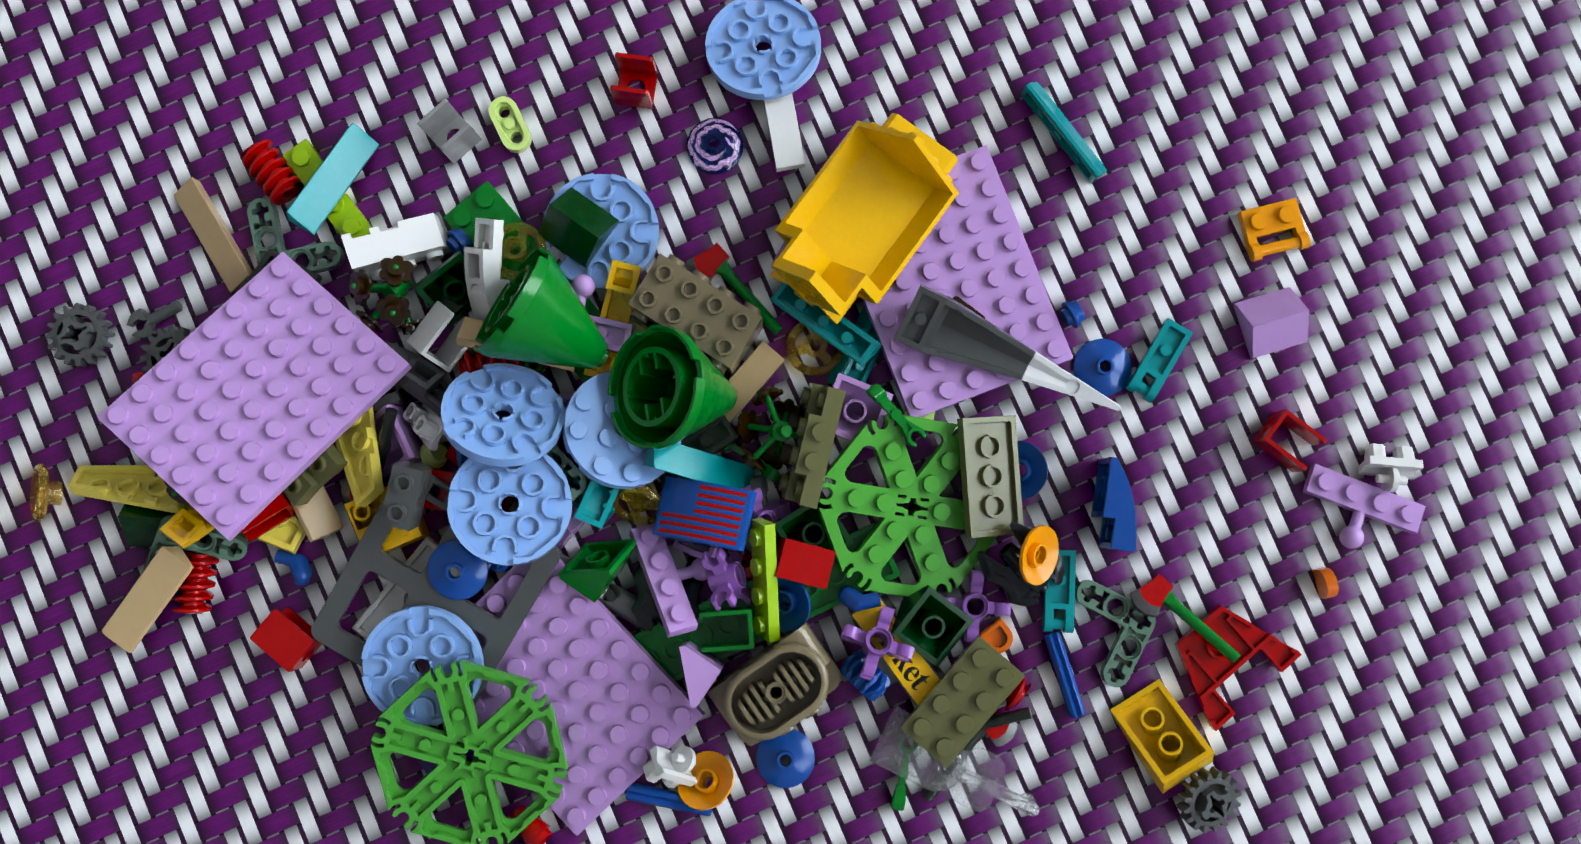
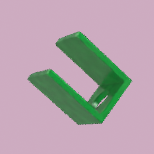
[699,607,755,653]

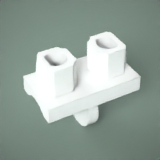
[402,402,448,451]
[1358,443,1424,493]
[643,746,697,788]

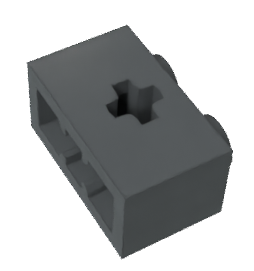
[379,460,433,531]

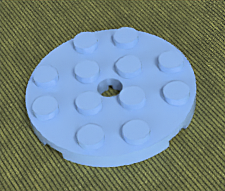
[705,0,821,100]
[543,173,659,289]
[441,363,565,467]
[562,372,681,489]
[447,454,572,566]
[361,605,484,726]

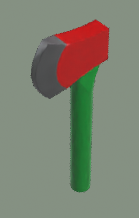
[686,243,783,336]
[1130,574,1241,663]

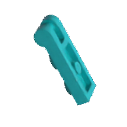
[1125,318,1193,403]
[1042,550,1076,633]

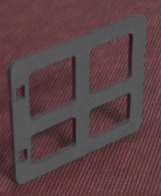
[311,474,560,706]

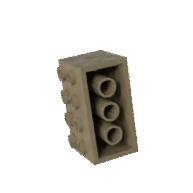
[628,253,764,375]

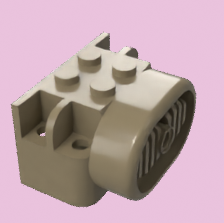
[707,621,845,746]

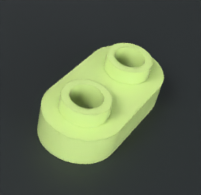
[489,96,532,153]

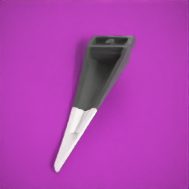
[894,284,1121,411]

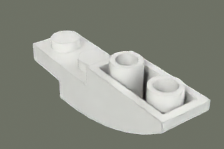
[464,218,510,321]

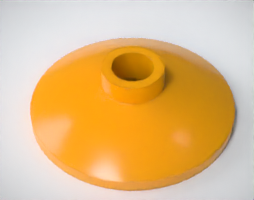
[1019,525,1059,585]
[677,751,734,811]

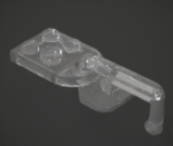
[869,705,1040,816]

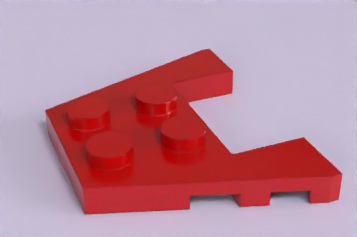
[1174,605,1302,731]

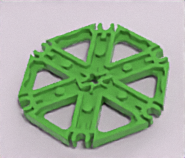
[817,414,997,597]
[370,660,568,844]

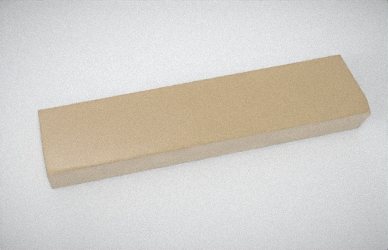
[174,177,253,293]
[289,485,344,542]
[102,546,194,653]

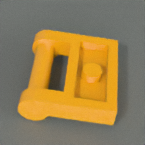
[1237,198,1311,262]

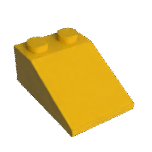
[1110,679,1214,794]

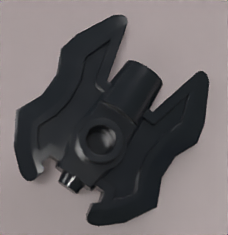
[977,522,1064,606]
[631,556,703,631]

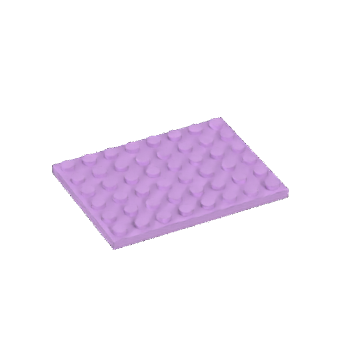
[862,145,1073,418]
[97,251,411,541]
[415,559,705,836]

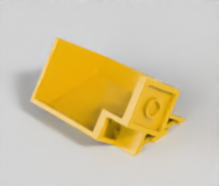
[770,113,959,324]

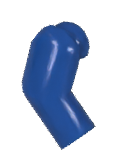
[274,549,312,586]
[838,586,881,612]

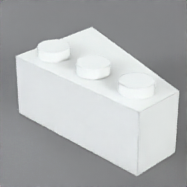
[341,213,451,280]

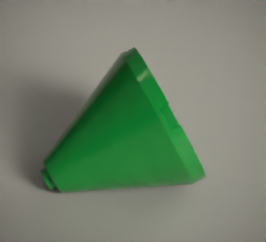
[473,246,609,369]
[608,325,737,450]

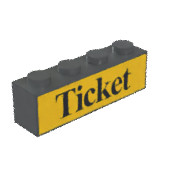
[849,595,944,706]

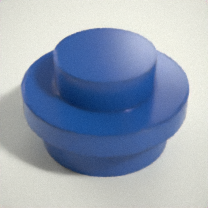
[446,228,473,254]
[1060,300,1086,328]

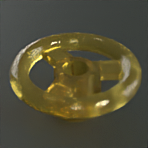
[501,222,547,280]
[786,322,843,376]
[30,463,63,522]
[613,485,661,526]

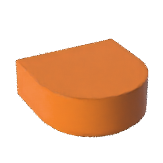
[1313,567,1339,599]
[979,617,1013,653]

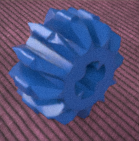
[840,651,891,701]

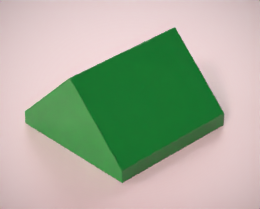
[558,539,637,603]

